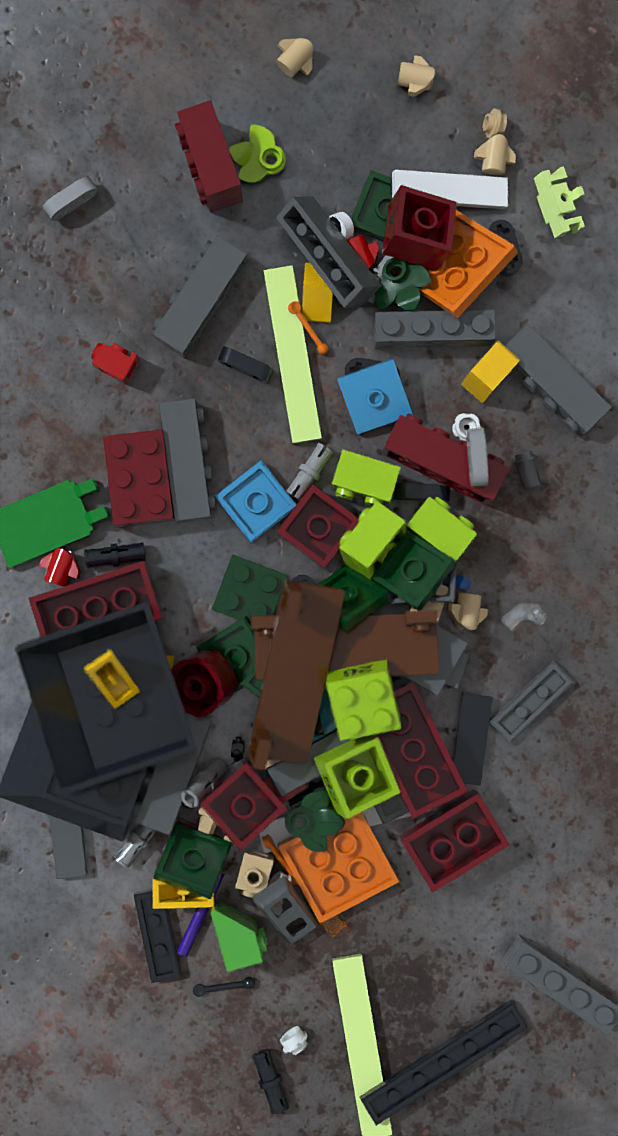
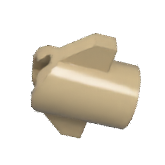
[276,38,313,78]
[398,56,435,97]
[474,134,516,176]
[448,593,488,630]

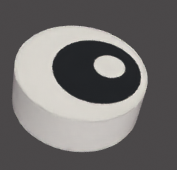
[329,212,354,241]

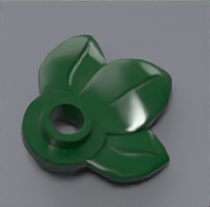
[375,258,431,312]
[285,790,345,852]

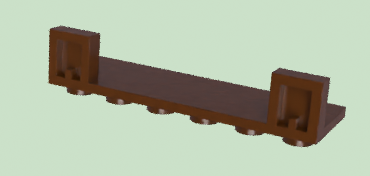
[248,580,345,770]
[251,610,439,680]

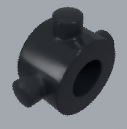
[231,736,245,762]

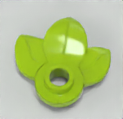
[229,124,286,183]

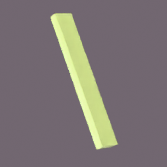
[264,265,322,444]
[332,954,392,1136]

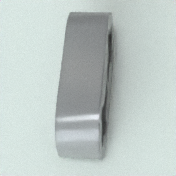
[43,176,98,221]
[467,428,488,487]

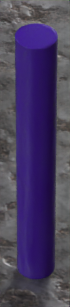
[177,872,225,957]

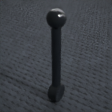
[193,977,255,997]

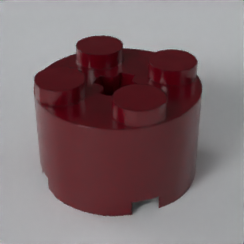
[171,650,238,718]

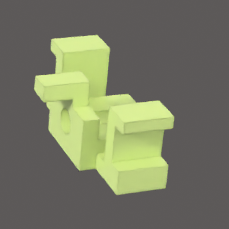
[534,166,585,238]

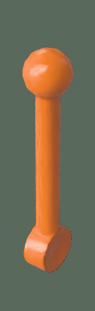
[288,301,329,355]
[262,834,298,885]

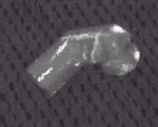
[501,603,547,630]

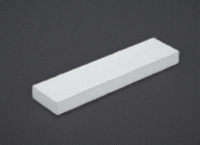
[392,170,508,209]

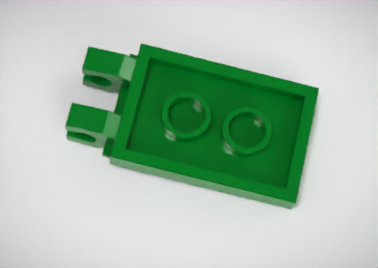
[0,478,111,569]

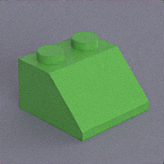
[211,900,268,972]

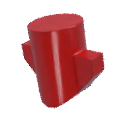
[348,235,380,273]
[39,548,81,587]

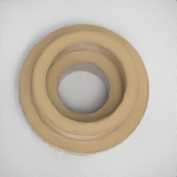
[483,108,507,138]

